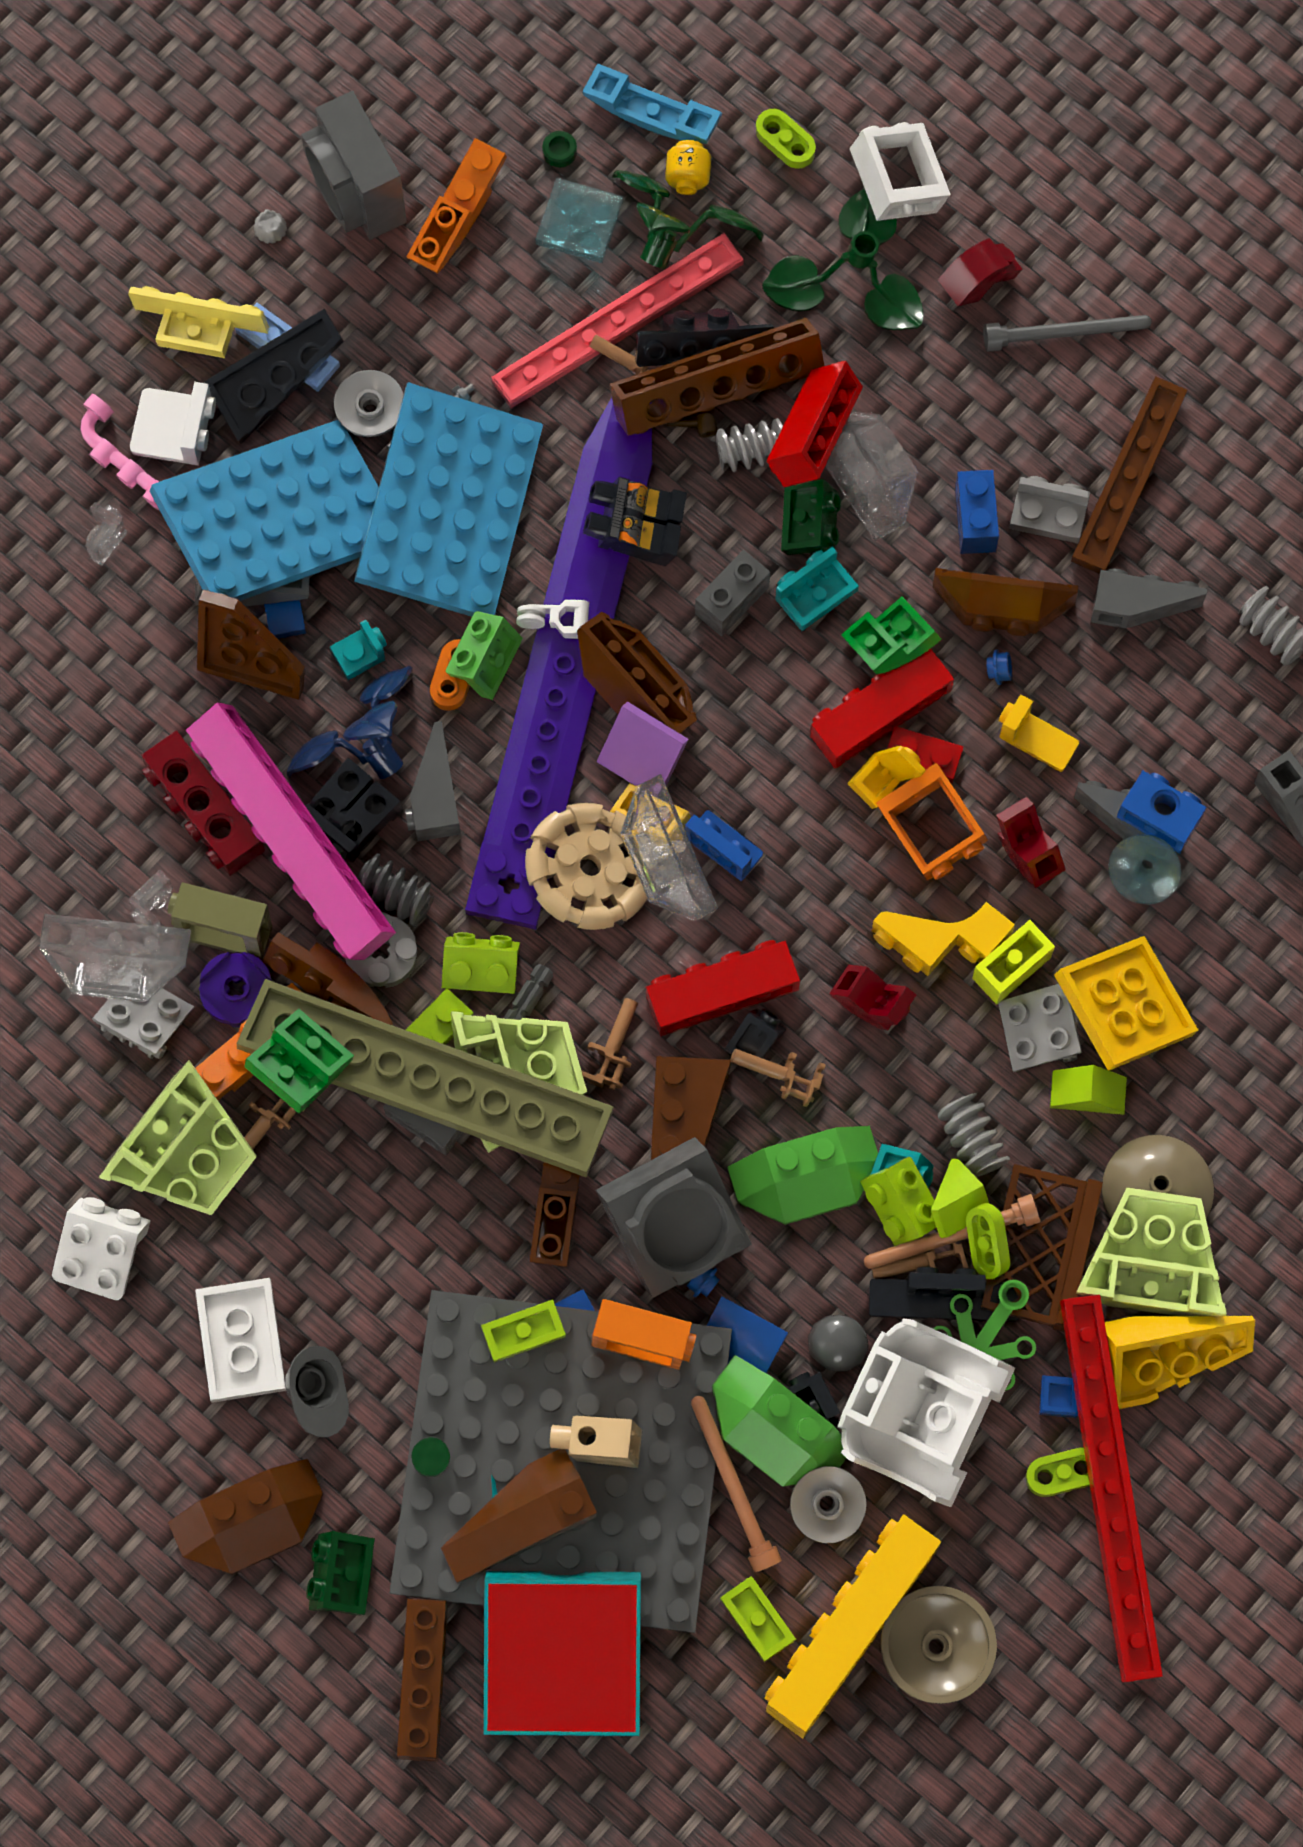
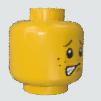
[665,140,711,195]

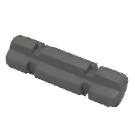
[504,964,553,1020]

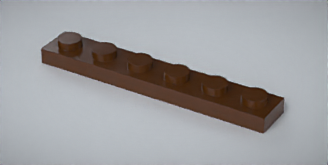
[1071,376,1188,574]

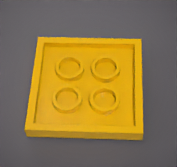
[1054,936,1199,1071]

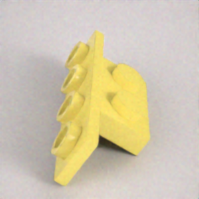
[128,286,270,358]

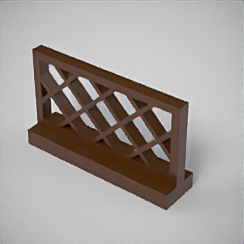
[980,1164,1103,1332]

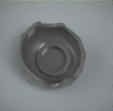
[808,1314,868,1372]

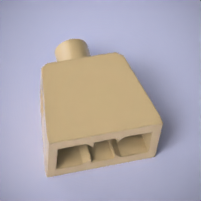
[550,1416,642,1468]

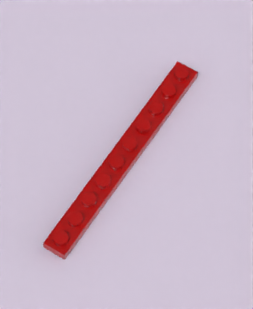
[1060,1294,1163,1682]

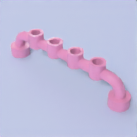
[80,394,159,510]

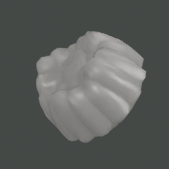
[254,209,287,244]

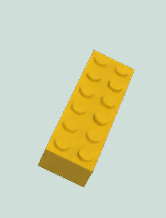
[764,1514,941,1739]

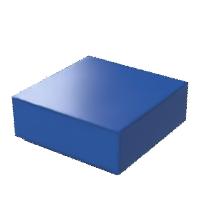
[264,600,306,639]
[1039,1375,1078,1418]

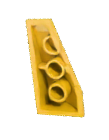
[1105,1316,1255,1409]

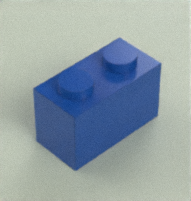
[955,470,999,554]

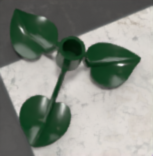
[612,170,764,269]
[762,188,923,330]

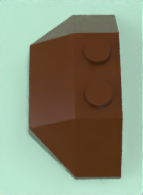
[933,568,1079,636]
[577,612,697,734]
[168,1459,323,1575]

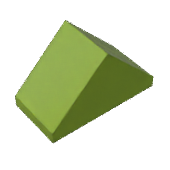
[1050,1065,1127,1115]
[931,1159,989,1238]

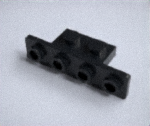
[635,308,774,367]
[869,1267,1020,1322]

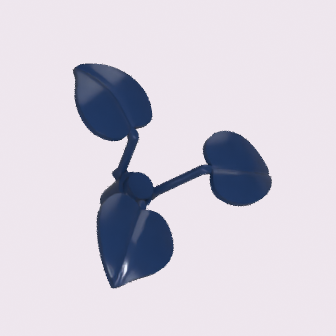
[287,665,413,779]

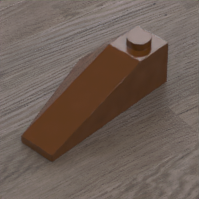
[441,1449,597,1583]

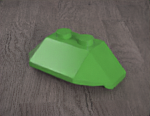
[727,1126,878,1225]
[712,1355,846,1487]

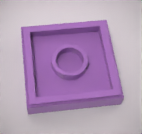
[597,701,688,797]

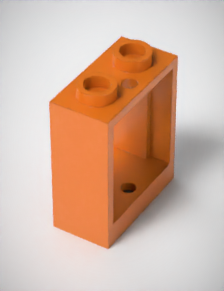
[876,763,988,881]
[591,1299,697,1370]

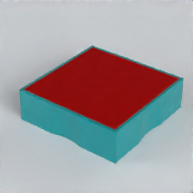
[484,1571,641,1736]

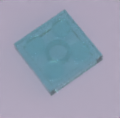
[535,178,623,263]

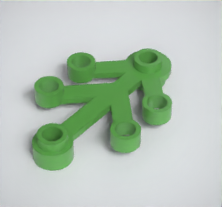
[933,1280,1036,1391]

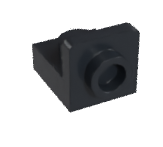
[725,1009,786,1059]
[787,1372,840,1423]

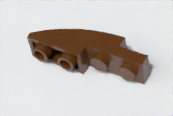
[263,932,393,1025]
[529,1162,581,1267]

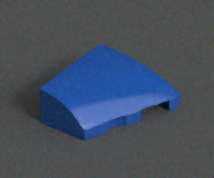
[707,1297,788,1374]

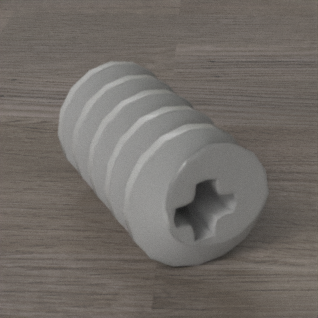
[716,418,783,472]
[1238,586,1303,666]
[938,1093,1010,1177]

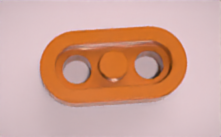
[430,639,470,711]

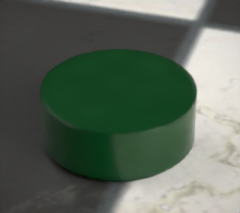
[542,131,577,168]
[411,1437,450,1477]

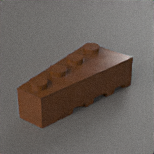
[651,1056,731,1160]

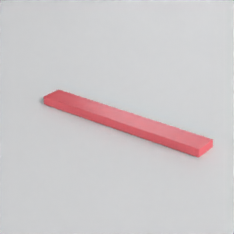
[491,233,744,409]

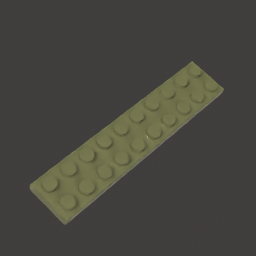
[236,979,614,1178]

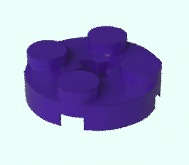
[199,952,272,1027]

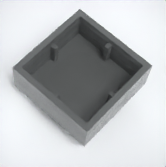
[301,90,407,240]
[596,1137,752,1298]

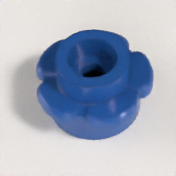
[987,649,1012,685]
[686,1267,720,1298]

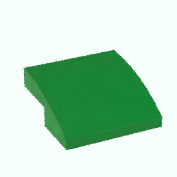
[841,596,942,675]
[244,1009,354,1114]

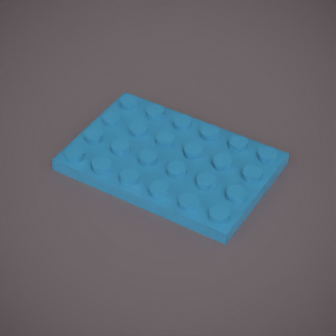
[354,382,543,617]
[149,420,379,601]

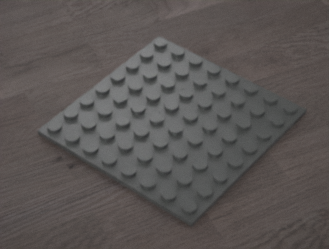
[389,1290,732,1633]

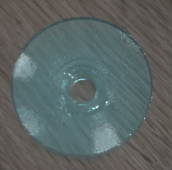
[1108,834,1181,904]

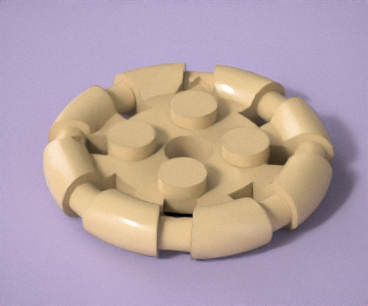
[525,803,654,930]

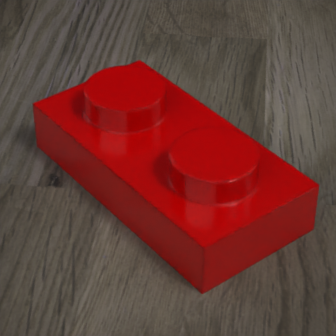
[887,726,964,784]

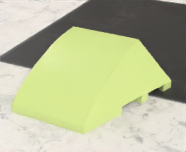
[451,1011,587,1153]
[99,1060,257,1215]
[1076,1188,1227,1316]

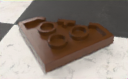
[197,590,305,700]

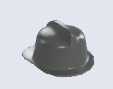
[285,1346,349,1437]

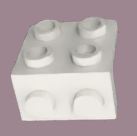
[130,382,216,466]
[52,1197,151,1300]

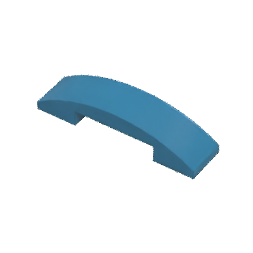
[582,64,722,144]

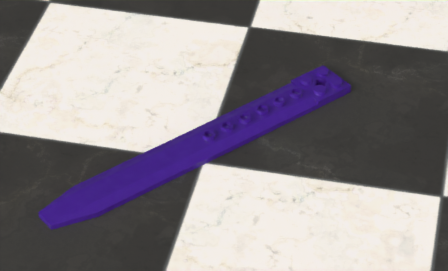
[465,397,652,930]

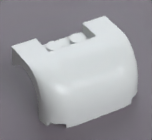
[838,1318,1015,1507]

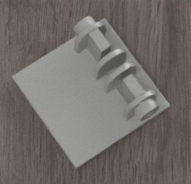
[92,971,194,1059]
[999,984,1082,1072]

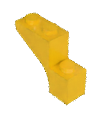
[872,902,1015,976]

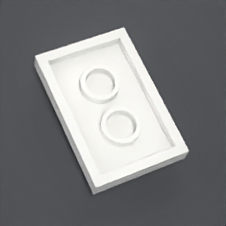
[195,1278,286,1403]

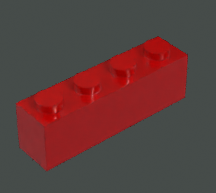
[766,360,863,488]
[810,649,954,769]
[646,940,800,1037]

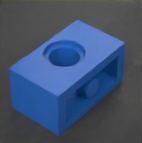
[1117,770,1207,854]

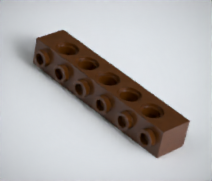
[609,318,824,436]

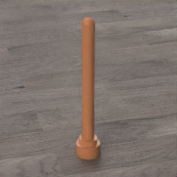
[864,1194,1041,1269]
[691,1396,782,1572]

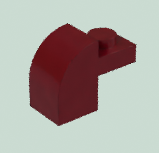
[938,238,1023,306]
[996,797,1066,889]
[829,964,916,1031]

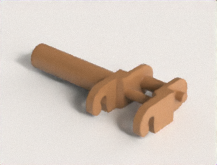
[589,335,649,375]
[582,998,638,1090]
[730,1049,825,1107]
[244,1098,305,1149]
[871,1234,968,1279]

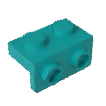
[775,547,859,631]

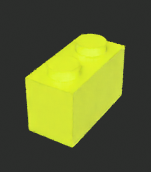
[972,920,1055,1005]

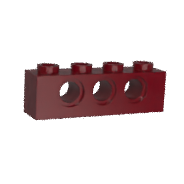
[141,730,265,876]

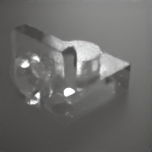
[85,502,127,566]
[128,869,173,933]

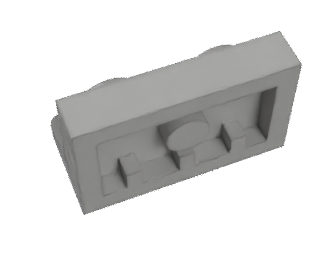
[1009,476,1090,544]

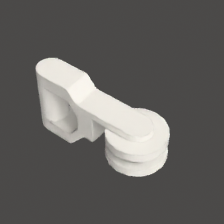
[516,599,589,639]

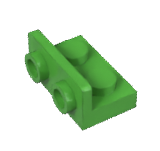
[446,611,523,700]

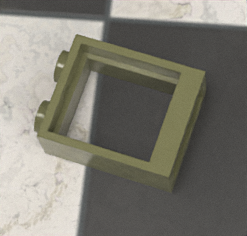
[168,882,273,961]

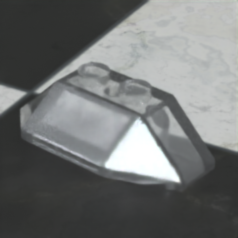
[826,411,918,541]
[620,774,718,921]
[39,914,192,1002]

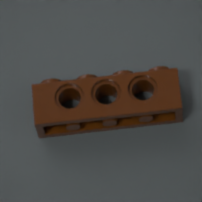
[397,1599,448,1762]

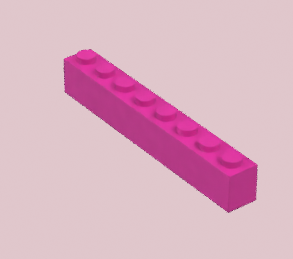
[186,702,396,960]

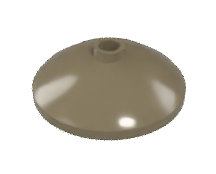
[1101,1135,1214,1219]
[880,1586,997,1704]

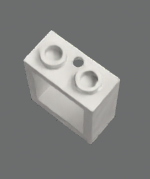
[850,122,951,221]

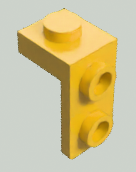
[998,694,1079,772]
[847,745,926,809]

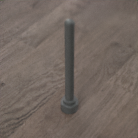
[983,315,1152,352]

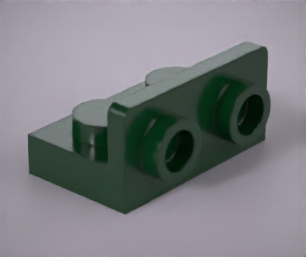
[781,479,841,555]
[306,1531,375,1616]

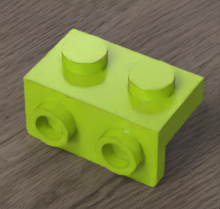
[441,932,520,994]
[860,1157,936,1246]

